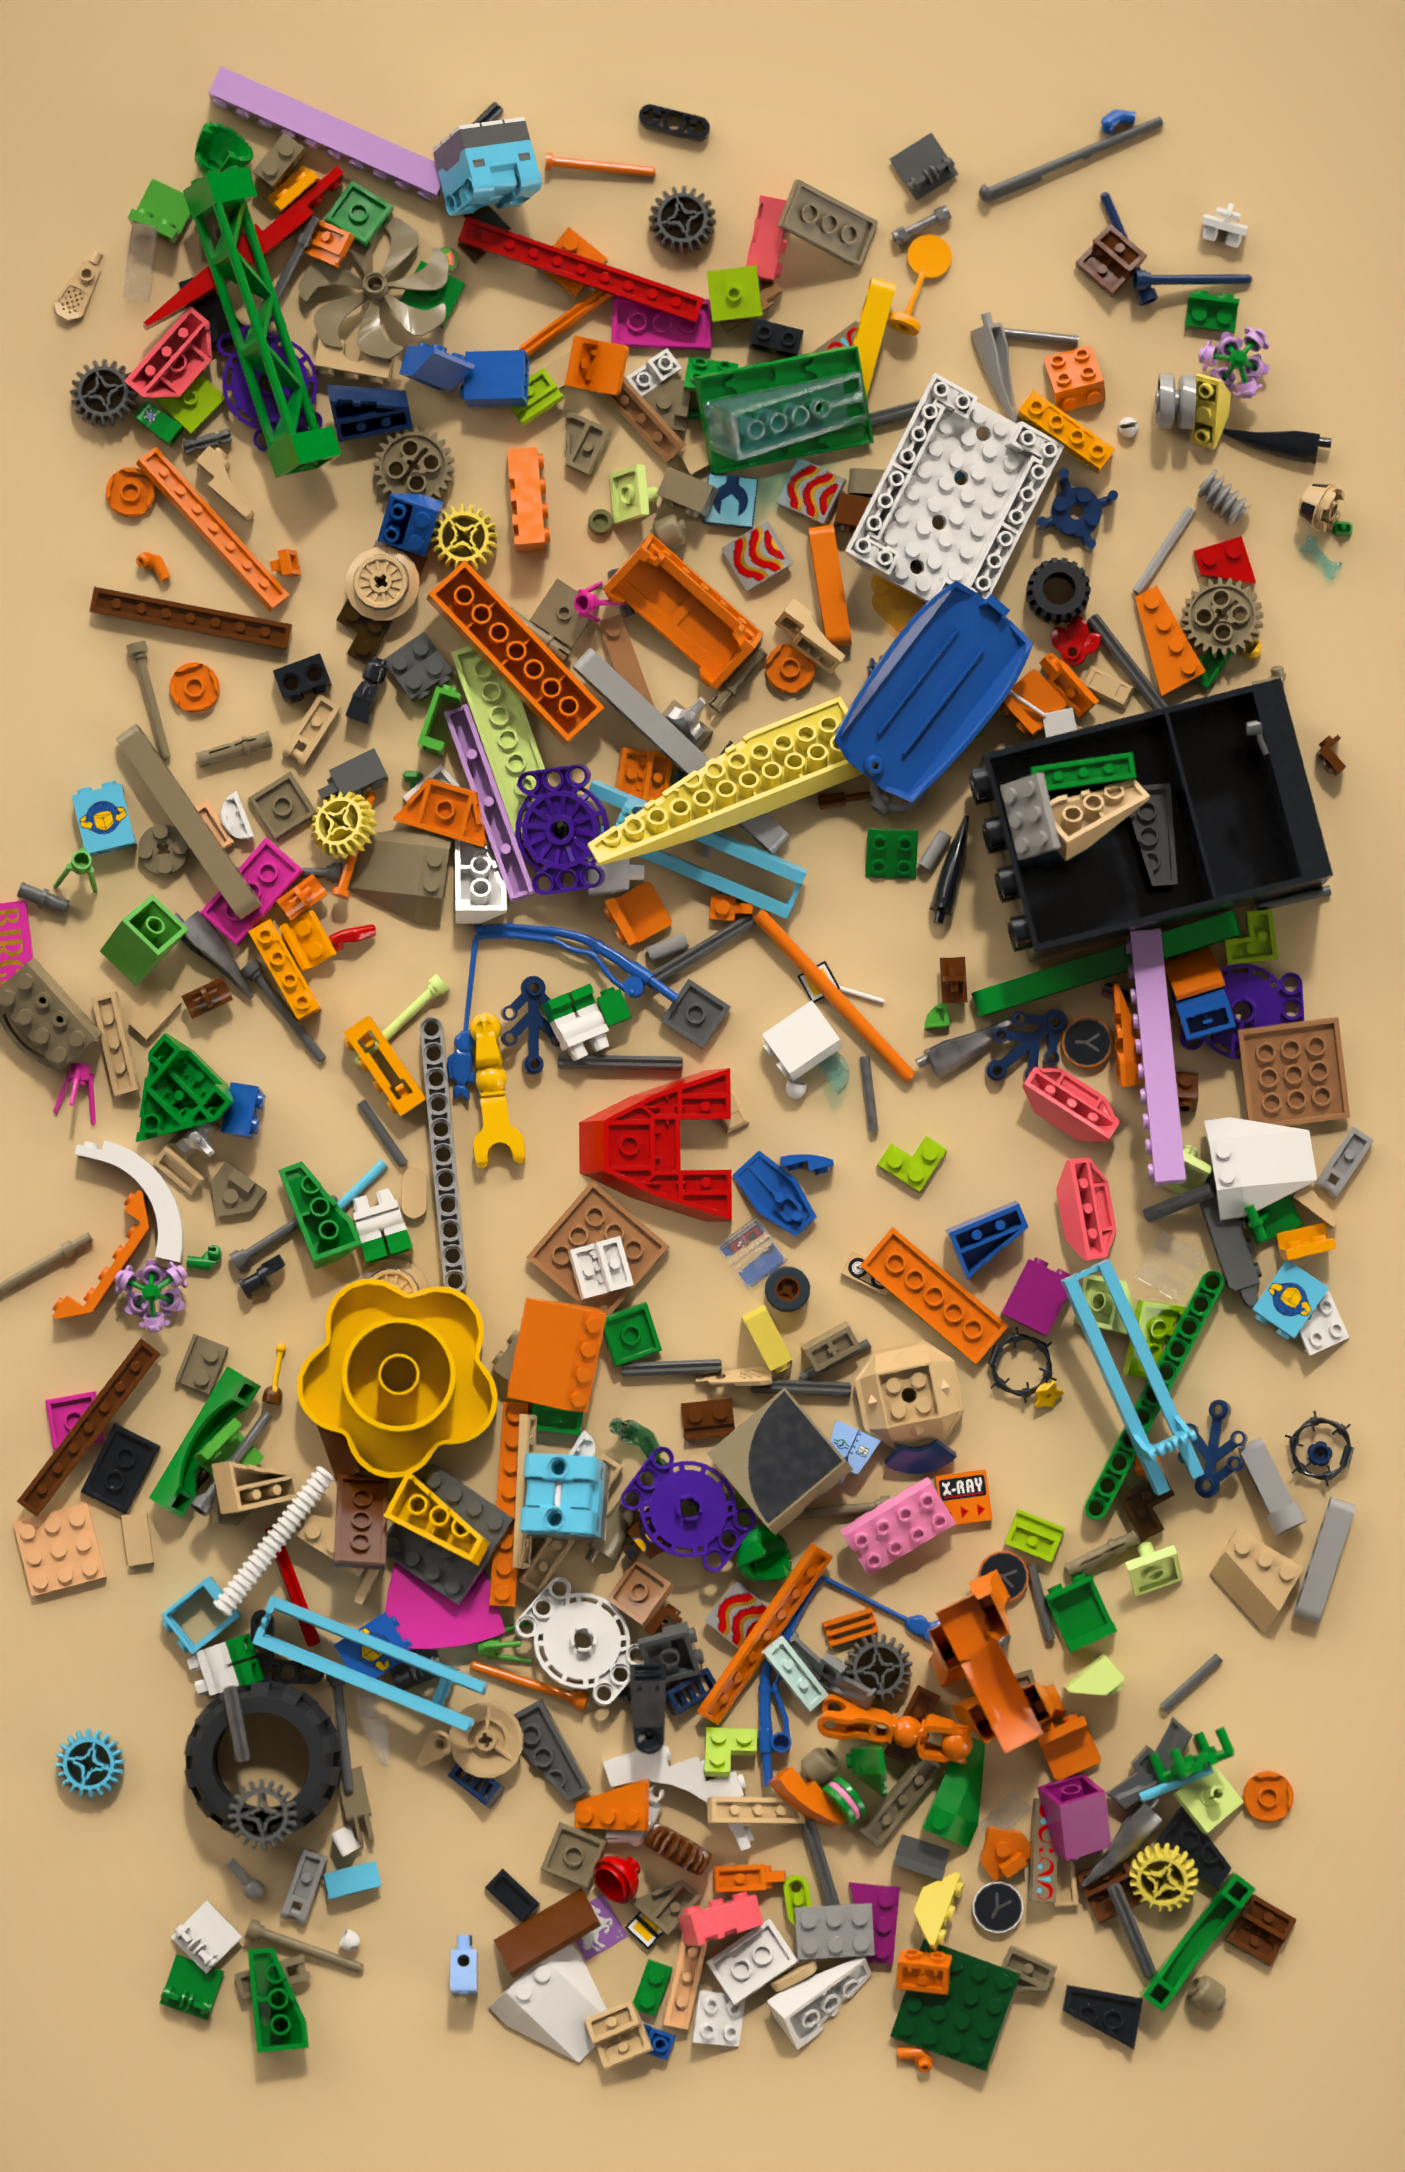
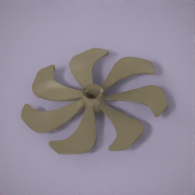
[298,218,449,359]

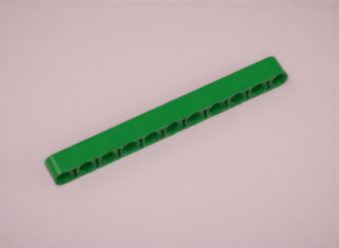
[971,911,1241,1017]
[1083,1271,1224,1520]

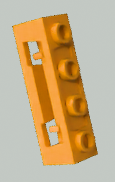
[1017,390,1115,474]
[248,919,322,1022]
[343,1015,426,1116]

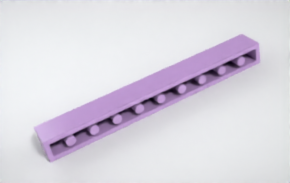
[208,66,442,201]
[1125,929,1186,1186]

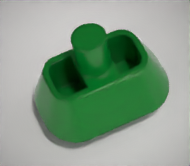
[1332,521,1353,537]
[402,770,423,788]

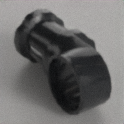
[238,1254,286,1299]

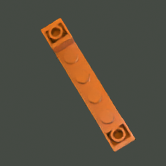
[52,1190,151,1320]

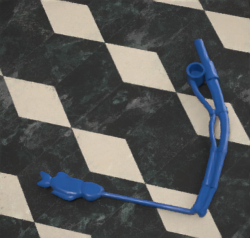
[447,923,679,1101]
[758,1576,954,1786]

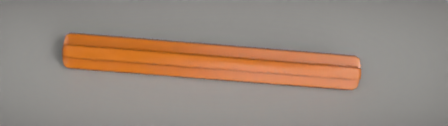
[519,290,613,357]

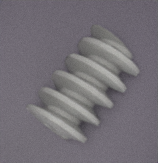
[1198,469,1252,526]

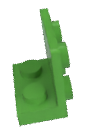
[128,179,190,245]
[193,1418,264,1478]

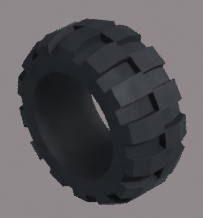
[184,1681,342,1836]

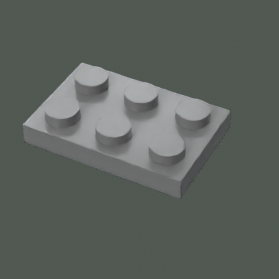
[1000,773,1061,860]
[794,1903,875,1960]

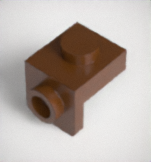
[1316,735,1346,776]
[1175,1072,1198,1113]

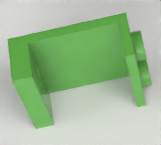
[417,685,463,758]

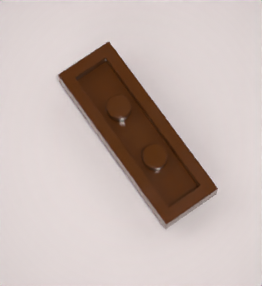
[883,1685,941,1765]

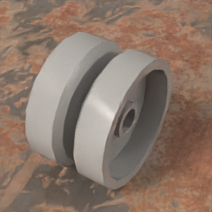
[1155,374,1196,429]

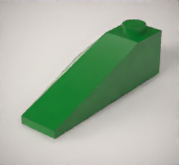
[921,1737,985,1847]
[845,1743,887,1796]

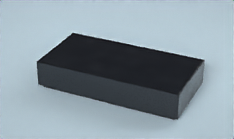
[485,1868,540,1922]

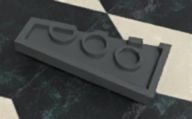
[1129,783,1179,887]
[513,1699,591,1802]

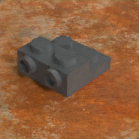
[383,632,453,702]
[638,1621,705,1683]

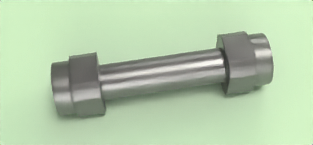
[891,205,952,246]

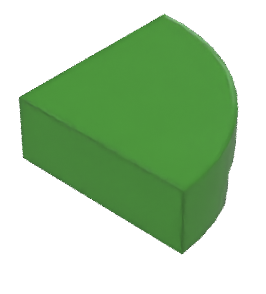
[924,1003,950,1030]

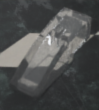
[122,222,158,302]
[355,1689,391,1766]

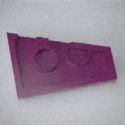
[849,1882,900,1965]

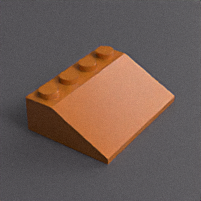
[506,1297,607,1413]

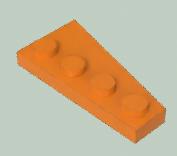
[1135,585,1206,698]

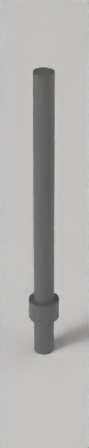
[271,215,320,316]

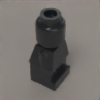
[345,656,388,725]

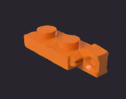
[1039,652,1099,718]
[714,1864,786,1892]

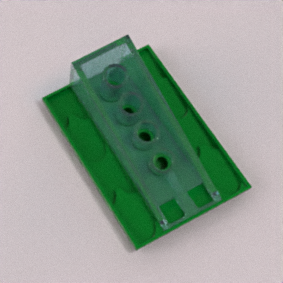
[694,345,874,474]

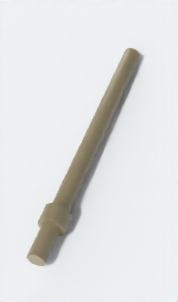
[0,1232,93,1294]

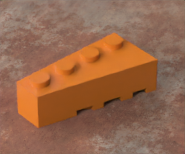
[507,447,551,553]

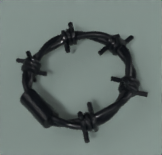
[988,1327,1057,1403]
[1285,1411,1354,1487]

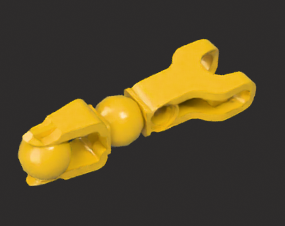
[469,1012,526,1169]

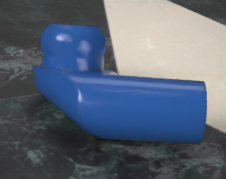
[1101,109,1136,134]

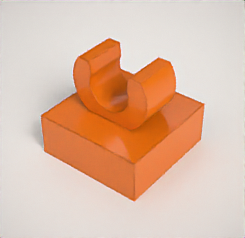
[270,549,301,578]

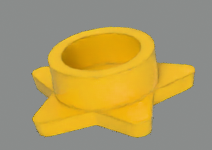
[1034,1381,1064,1409]

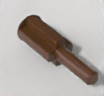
[818,791,870,810]

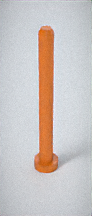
[545,152,656,177]
[332,791,376,899]

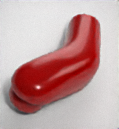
[328,924,376,951]

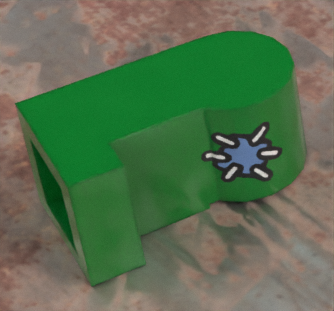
[134,401,184,448]

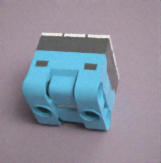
[432,117,542,216]
[519,1453,611,1541]

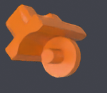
[276,874,328,922]

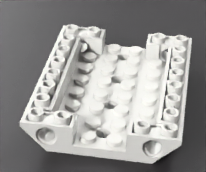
[845,373,1065,603]

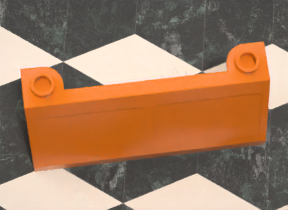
[603,533,763,690]

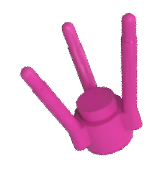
[574,581,628,622]
[53,1063,96,1126]

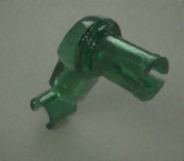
[609,1418,667,1466]

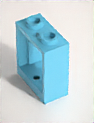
[161,1576,242,1655]

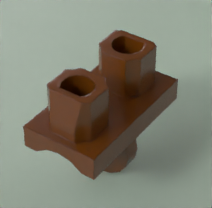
[940,957,968,1004]
[181,977,234,1019]

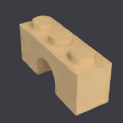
[314,336,395,386]

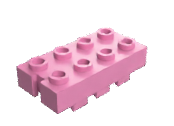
[840,1477,956,1576]

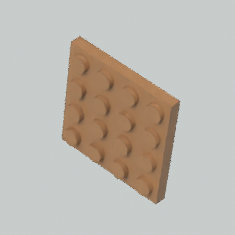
[1237,1016,1350,1126]
[526,1180,669,1315]

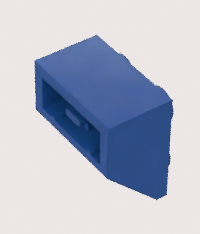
[399,343,475,392]
[377,494,444,557]
[1171,987,1236,1043]
[221,1082,266,1139]

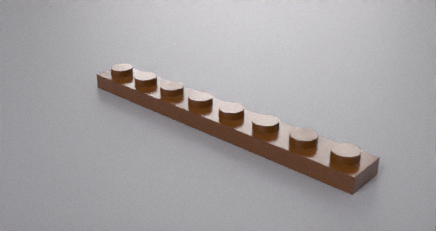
[89,587,293,650]
[17,1338,161,1517]

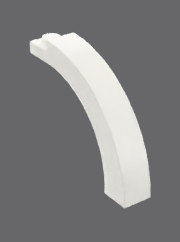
[75,1140,184,1263]

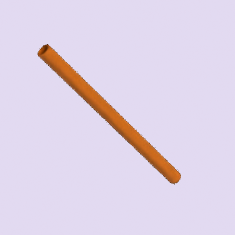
[753,909,915,1082]

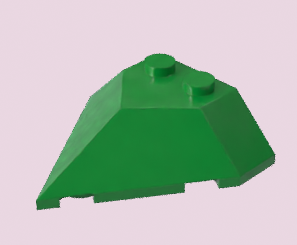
[136,1033,234,1142]

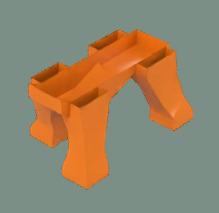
[928,1569,1067,1753]

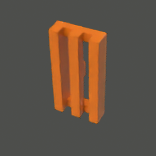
[823,1607,879,1647]

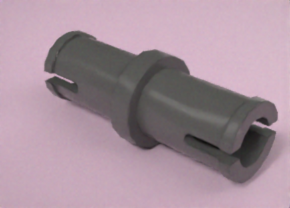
[17,882,70,915]

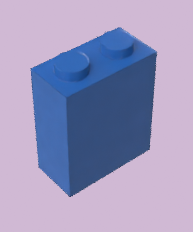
[460,350,530,408]

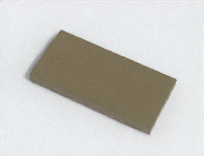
[777,179,878,268]

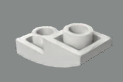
[626,348,682,396]

